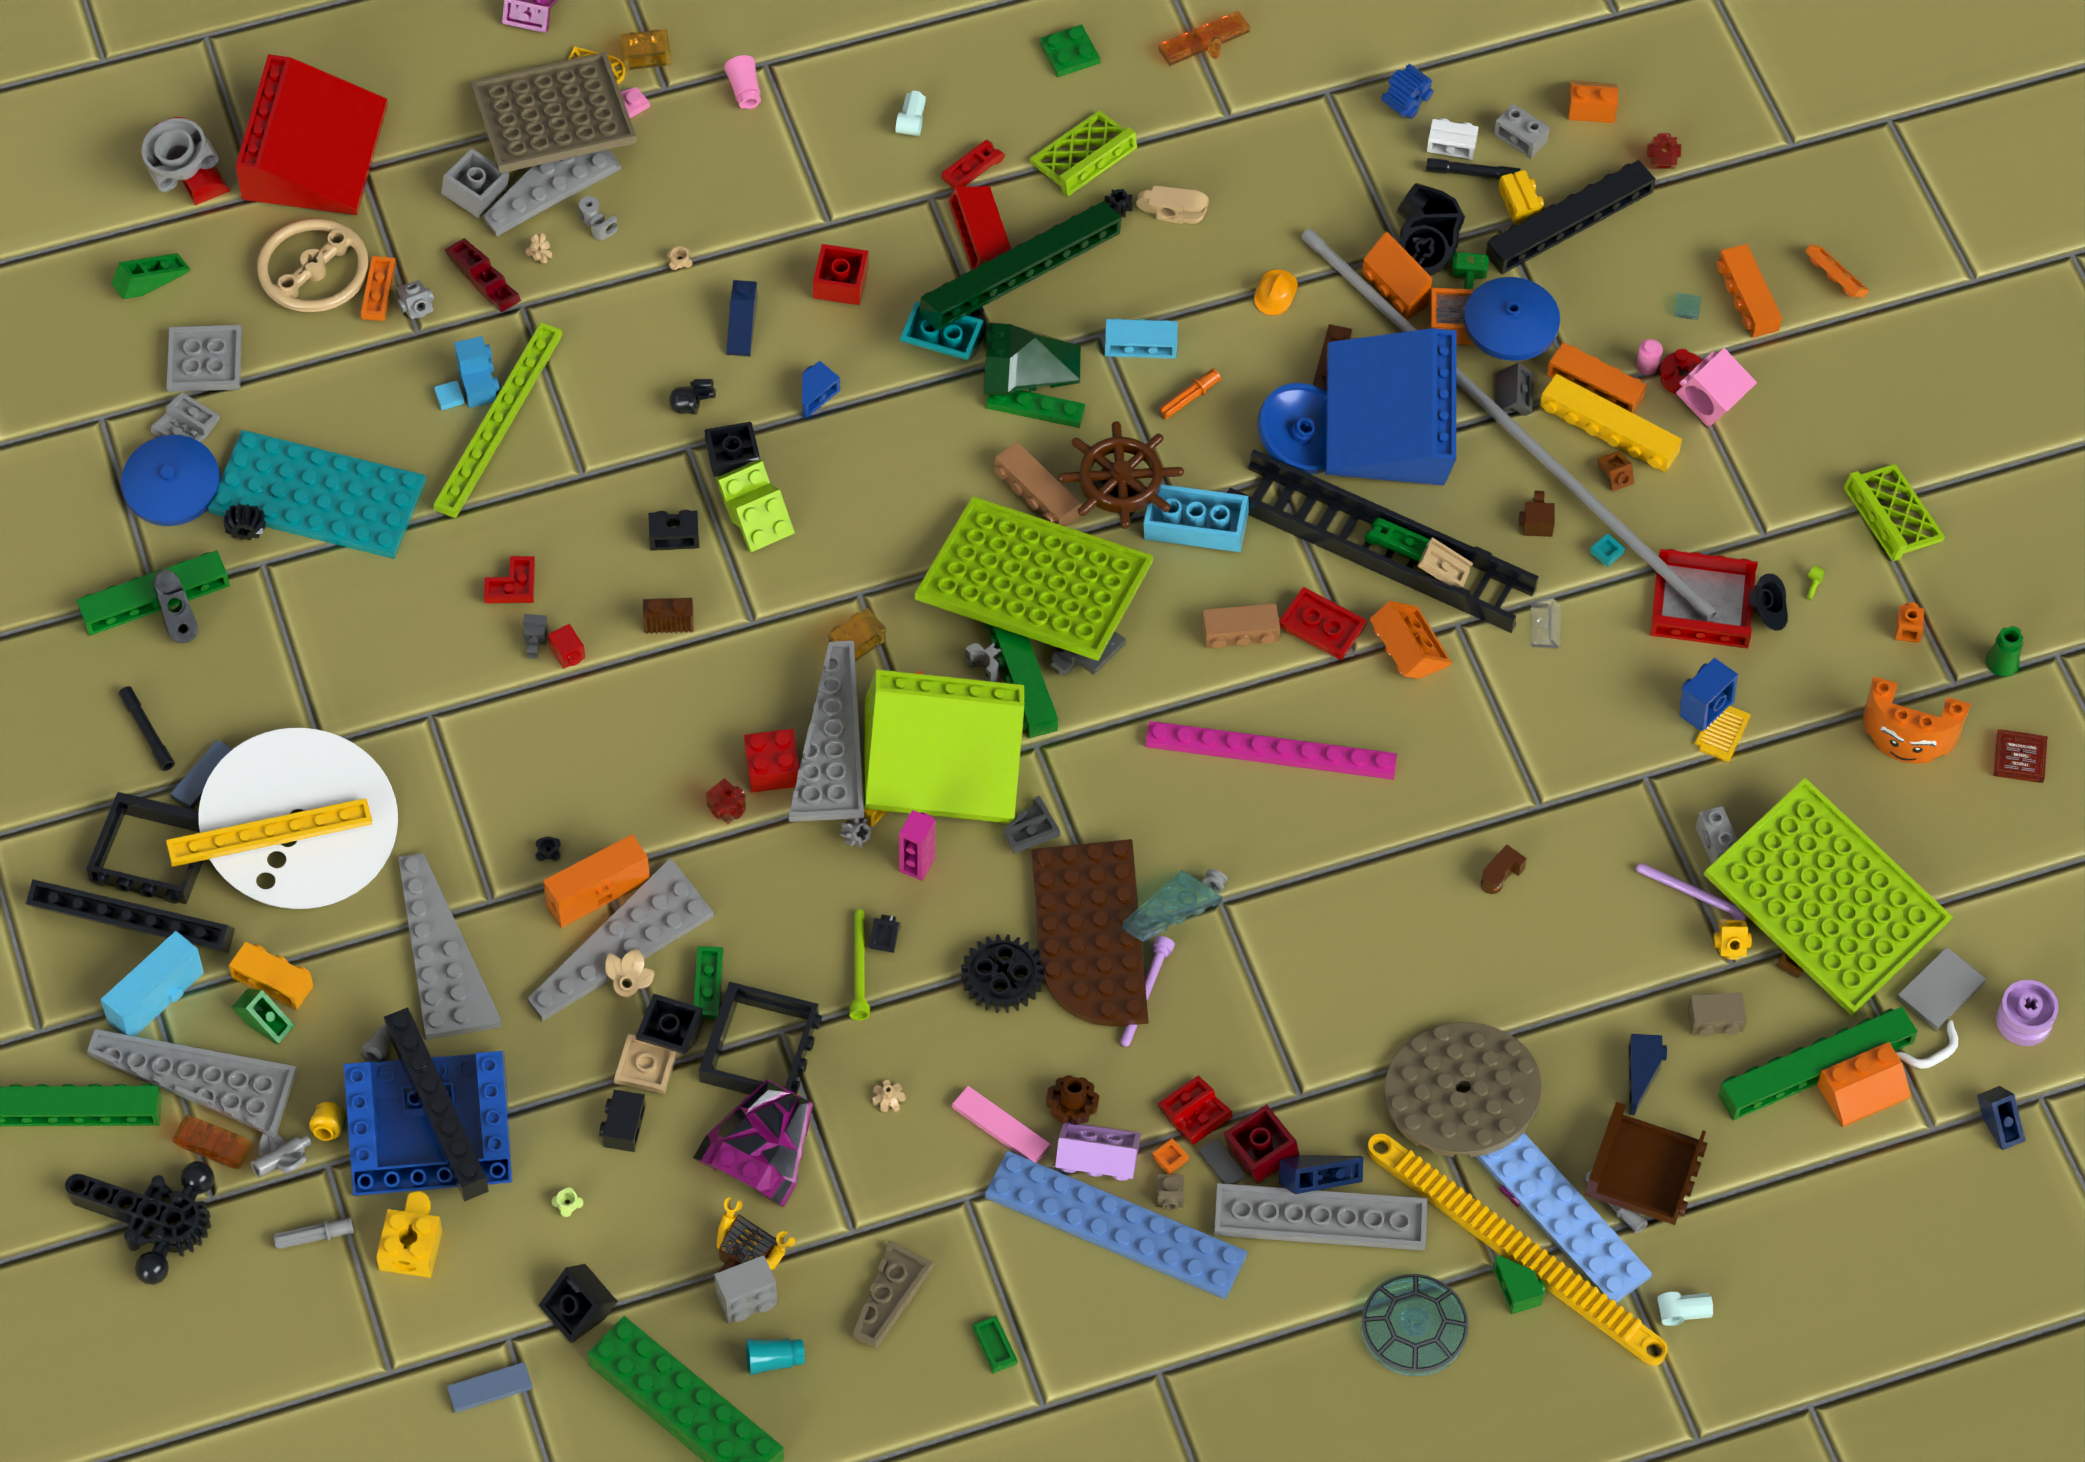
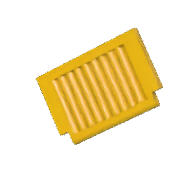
[1694,706,1751,763]

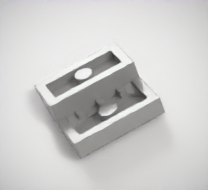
[151,392,220,443]

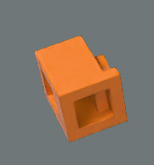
[1895,602,1924,643]

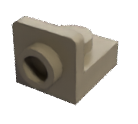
[1157,1174,1184,1210]

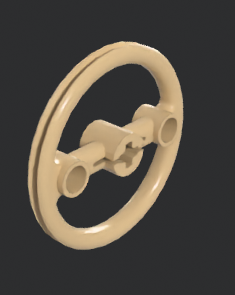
[257,219,369,312]

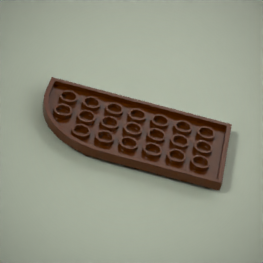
[1031,839,1149,1026]

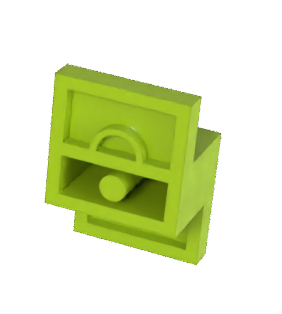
[716,459,795,552]

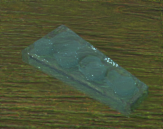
[1122,870,1222,942]

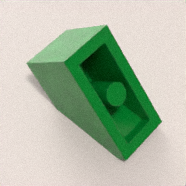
[231,989,295,1044]
[1493,1256,1546,1314]

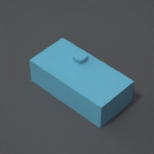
[1143,484,1249,552]
[101,931,204,1036]

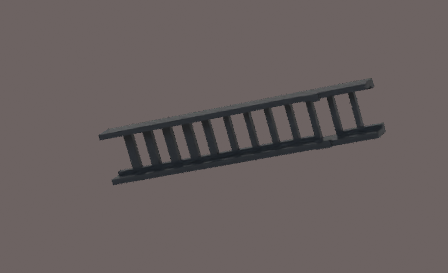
[1227,449,1539,633]

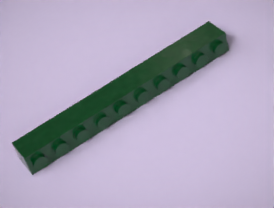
[919,201,1122,331]

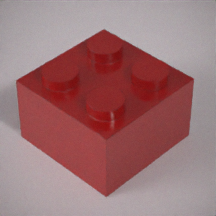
[813,244,869,305]
[744,728,800,793]

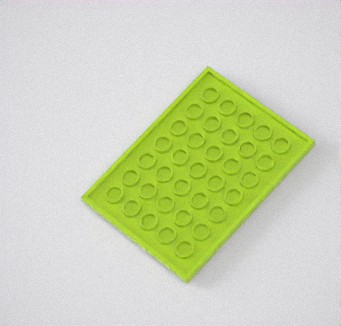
[915,496,1153,661]
[1703,778,1953,1016]

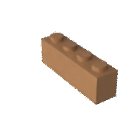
[995,442,1081,527]

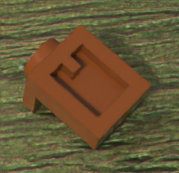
[1597,451,1634,491]

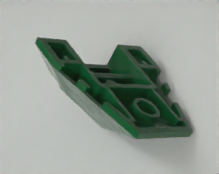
[984,323,1081,396]

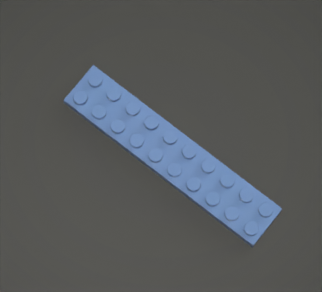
[985,1151,1248,1300]

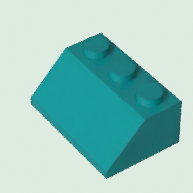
[900,301,983,360]

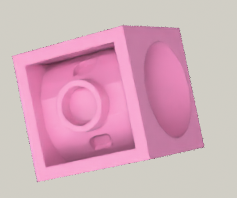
[1676,348,1757,428]

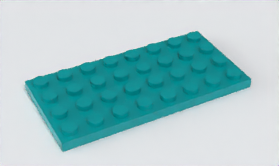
[208,430,426,559]

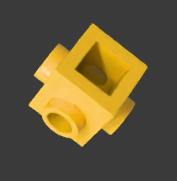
[1714,919,1752,960]

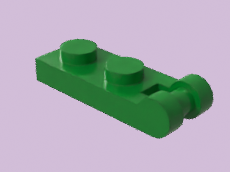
[1364,518,1430,562]

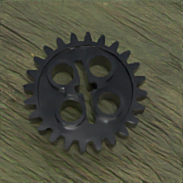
[961,934,1044,1013]

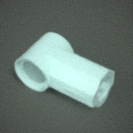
[896,90,926,136]
[1657,1292,1713,1326]

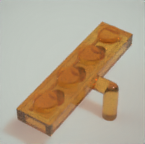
[1158,11,1250,66]

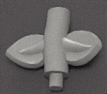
[250,1133,311,1178]

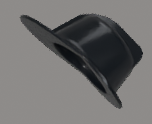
[1749,573,1788,631]

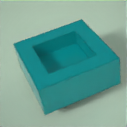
[1590,533,1625,568]

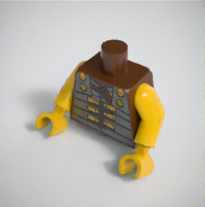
[716,1197,795,1273]

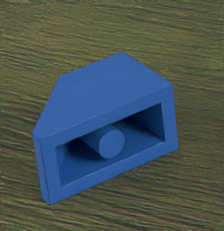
[802,361,840,419]

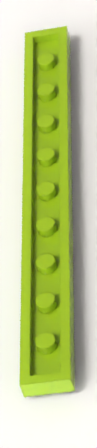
[433,322,563,518]

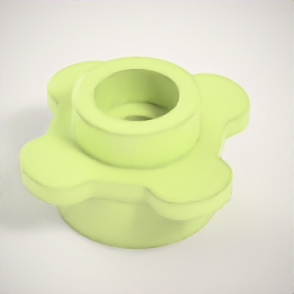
[552,1187,583,1217]

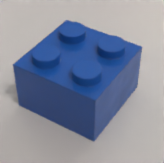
[1680,658,1738,731]

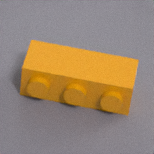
[229,941,314,1010]

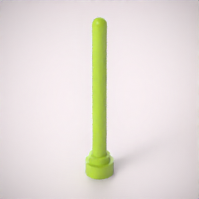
[849,909,870,1020]

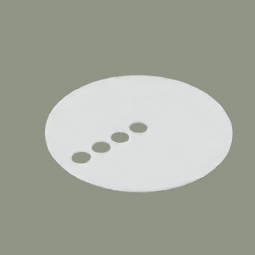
[199,728,398,909]

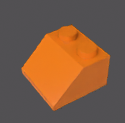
[1568,80,1618,123]

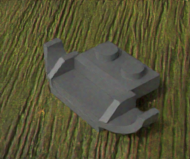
[1050,632,1126,676]

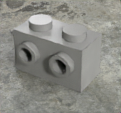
[1494,104,1550,159]

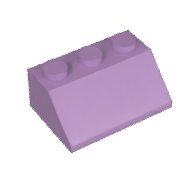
[1055,1122,1141,1181]

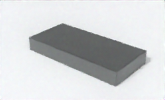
[1198,1138,1246,1185]

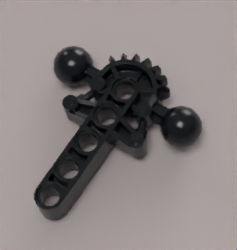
[65,1161,214,1285]

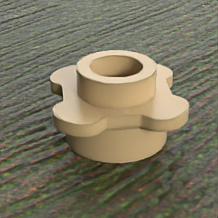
[667,246,692,270]

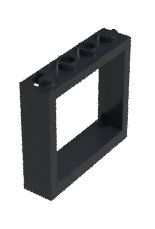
[86,792,204,904]
[699,982,822,1095]

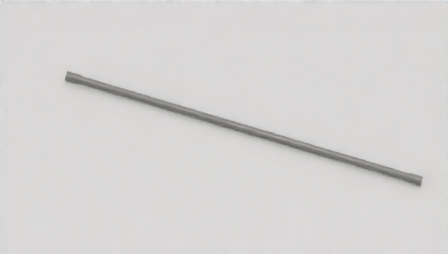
[1301,228,1718,622]

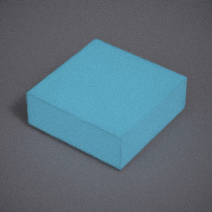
[434,381,465,410]

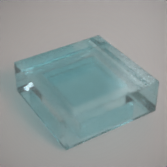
[1674,293,1701,320]

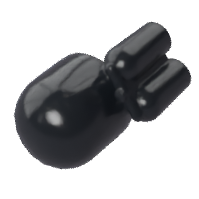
[669,379,716,415]

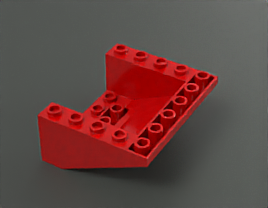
[235,54,388,215]

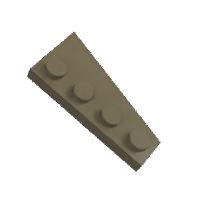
[853,1241,934,1350]

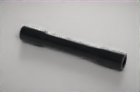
[1426,158,1521,180]
[118,686,175,771]

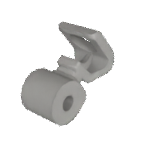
[579,196,618,241]

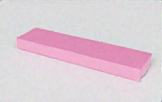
[952,1086,1050,1163]

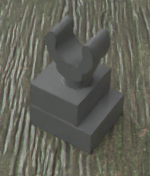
[523,614,548,659]

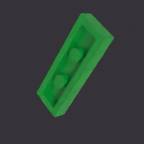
[694,946,724,1020]

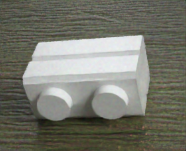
[1427,118,1479,160]

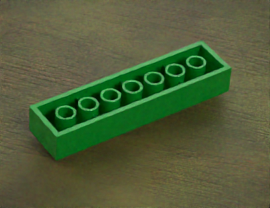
[587,1316,784,1462]

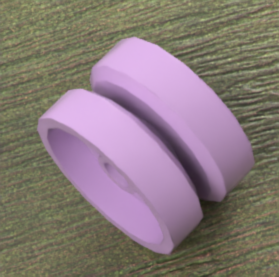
[1996,980,2059,1046]

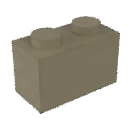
[1688,993,1746,1036]

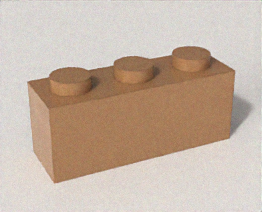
[1202,603,1280,648]

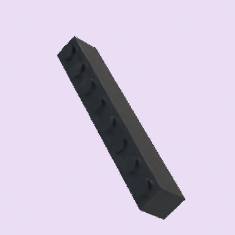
[1486,160,1656,274]
[26,879,235,953]
[384,1007,489,1202]

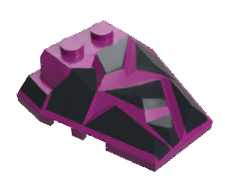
[693,1079,813,1207]

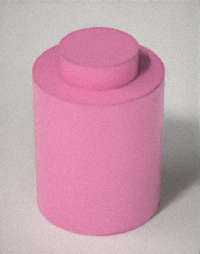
[1636,339,1663,375]

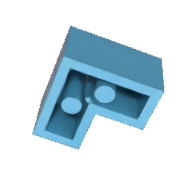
[454,336,500,408]

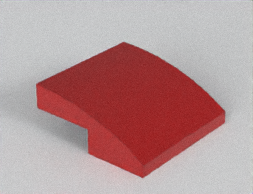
[1158,1075,1233,1145]

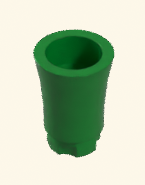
[1985,626,2024,677]

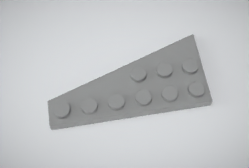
[484,151,617,236]

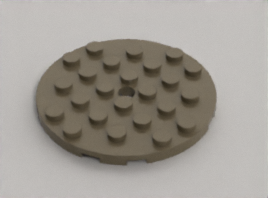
[1385,1022,1542,1157]

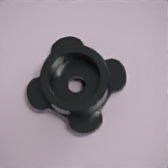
[535,837,561,861]

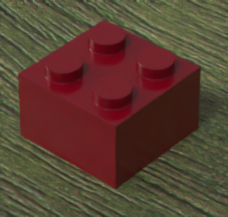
[1224,1104,1300,1184]

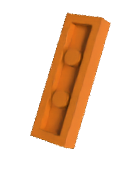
[1805,244,1869,298]
[361,256,396,321]

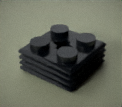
[704,421,760,477]

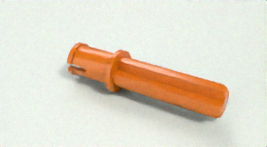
[1159,368,1221,419]

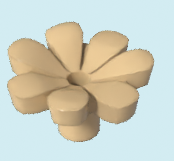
[525,233,552,264]
[872,1080,906,1113]

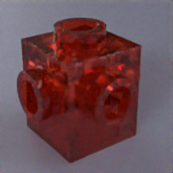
[1647,133,1681,169]
[706,778,746,824]

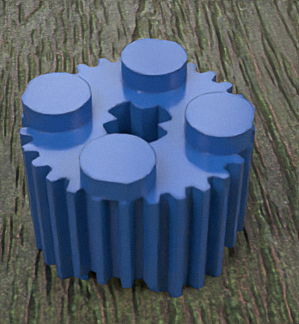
[1381,63,1434,119]

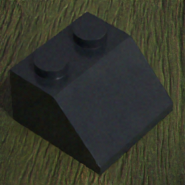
[636,994,704,1054]
[539,1264,618,1343]

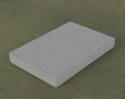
[1897,947,1986,1031]

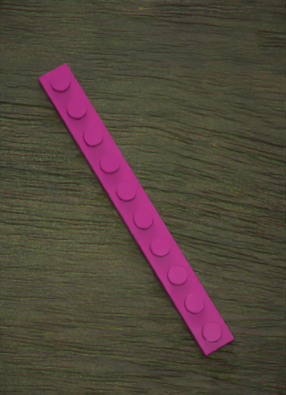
[1146,721,1397,780]

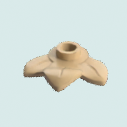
[605,949,655,998]

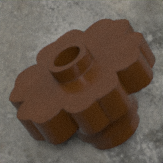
[1046,1075,1099,1125]

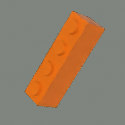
[1716,244,1782,338]
[1547,342,1647,414]

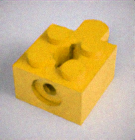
[376,1191,442,1278]

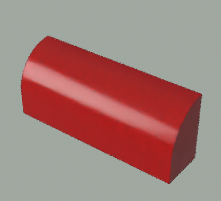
[155,117,230,205]
[948,186,1011,270]

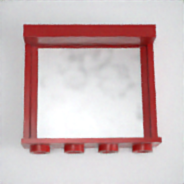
[1650,549,1758,649]

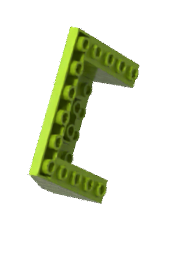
[864,669,1024,823]

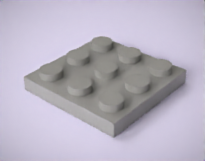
[167,325,242,392]

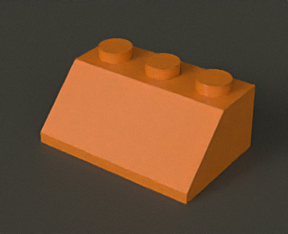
[1362,232,1432,320]
[1370,601,1452,679]
[1817,1042,1911,1127]

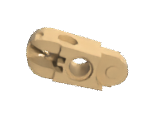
[1136,185,1209,224]

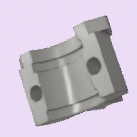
[965,643,1001,682]

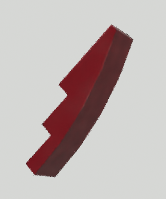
[445,238,521,313]

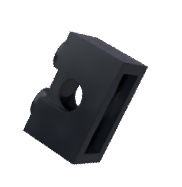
[648,510,699,551]

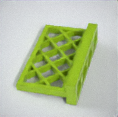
[1030,110,1137,197]
[1843,464,1945,562]

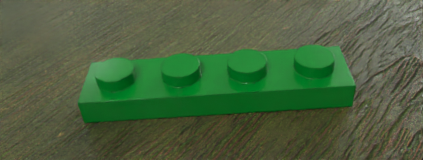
[986,390,1085,428]

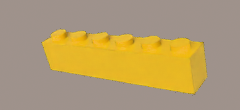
[1540,374,1682,473]

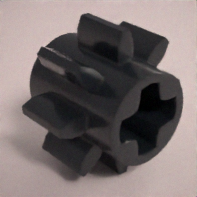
[1104,189,1133,218]

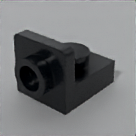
[869,914,901,953]

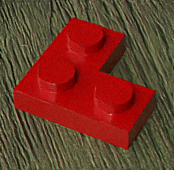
[484,556,535,603]

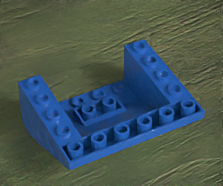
[1325,328,1456,486]
[344,1051,512,1196]

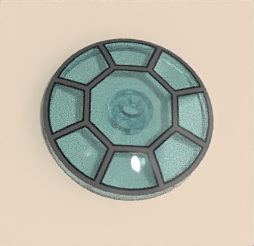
[1361,1274,1468,1376]

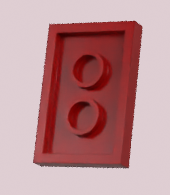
[1279,587,1367,661]

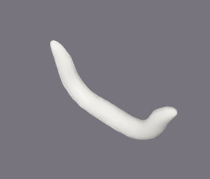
[1896,1020,1959,1069]

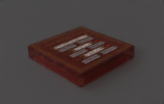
[1993,729,2048,783]

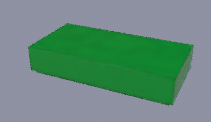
[972,1315,1018,1374]

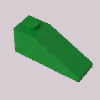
[111,253,190,299]

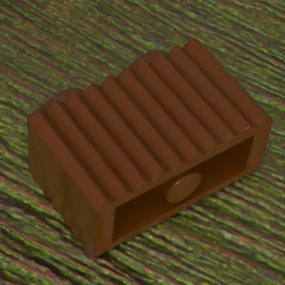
[643,597,694,634]

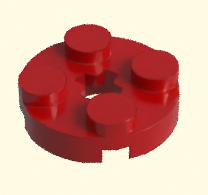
[1659,348,1703,395]

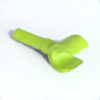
[1806,565,1824,600]

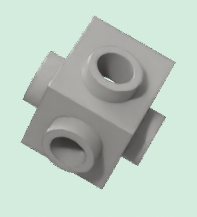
[397,280,434,319]

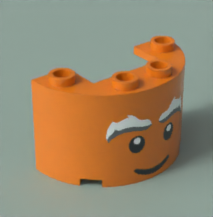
[1863,676,1971,764]

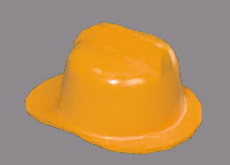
[1254,269,1298,316]

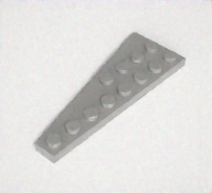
[789,641,864,822]
[398,853,502,1040]
[528,858,714,1022]
[87,1029,297,1137]

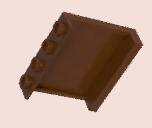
[1584,1102,1708,1225]

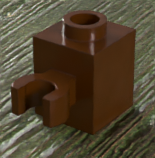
[1519,491,1555,537]

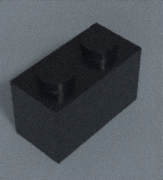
[599,1089,646,1152]

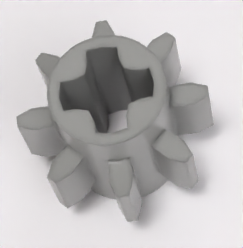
[840,818,872,847]

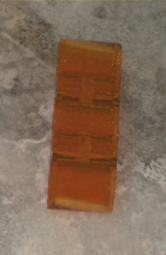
[172,1115,252,1169]

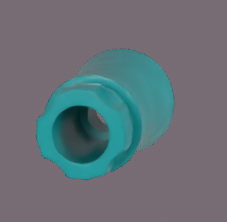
[745,1338,805,1376]

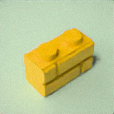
[1498,170,1544,225]

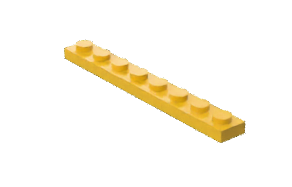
[166,798,372,867]

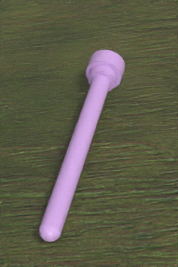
[1636,863,1748,922]
[1120,936,1175,1047]

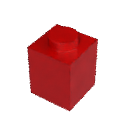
[548,623,585,669]

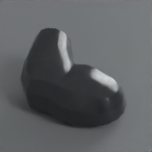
[1396,183,1465,276]

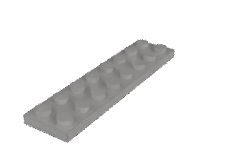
[1214,1183,1428,1251]

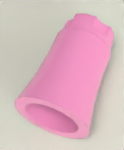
[724,55,761,109]

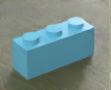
[1105,318,1178,359]

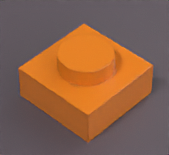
[1152,1138,1189,1174]

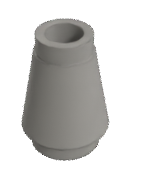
[361,1025,391,1062]

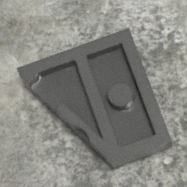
[1003,796,1060,854]

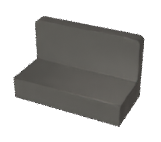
[1495,363,1533,416]

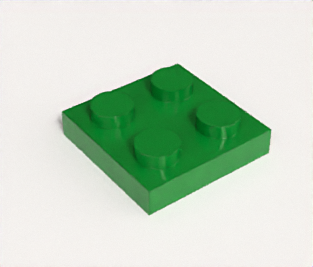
[1040,24,1100,77]

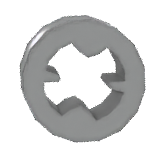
[1202,869,1228,893]

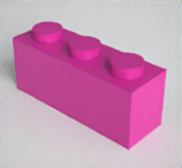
[899,810,935,881]

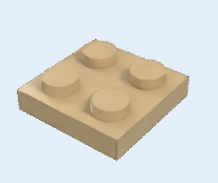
[614,1034,678,1095]

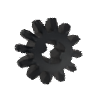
[223,503,266,541]

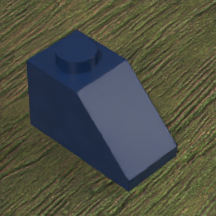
[1977,1086,2026,1150]

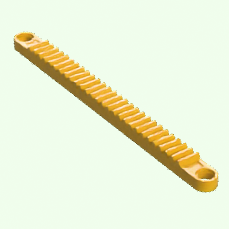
[1367,1133,1668,1366]

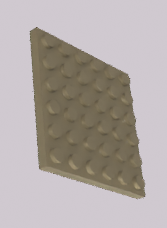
[471,52,637,173]

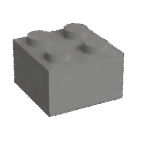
[441,149,509,218]
[714,1255,778,1323]

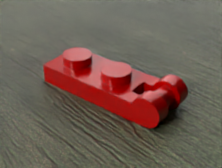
[941,140,1005,189]

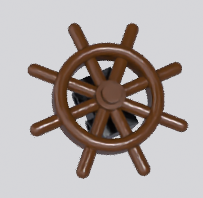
[1058,421,1184,529]

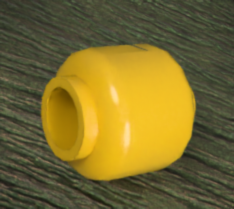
[309,1102,346,1141]

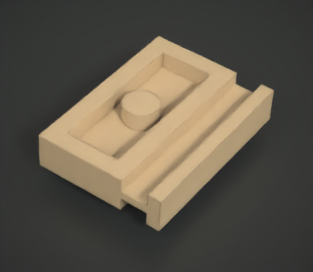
[1418,537,1473,588]

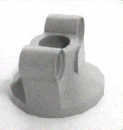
[141,118,219,192]

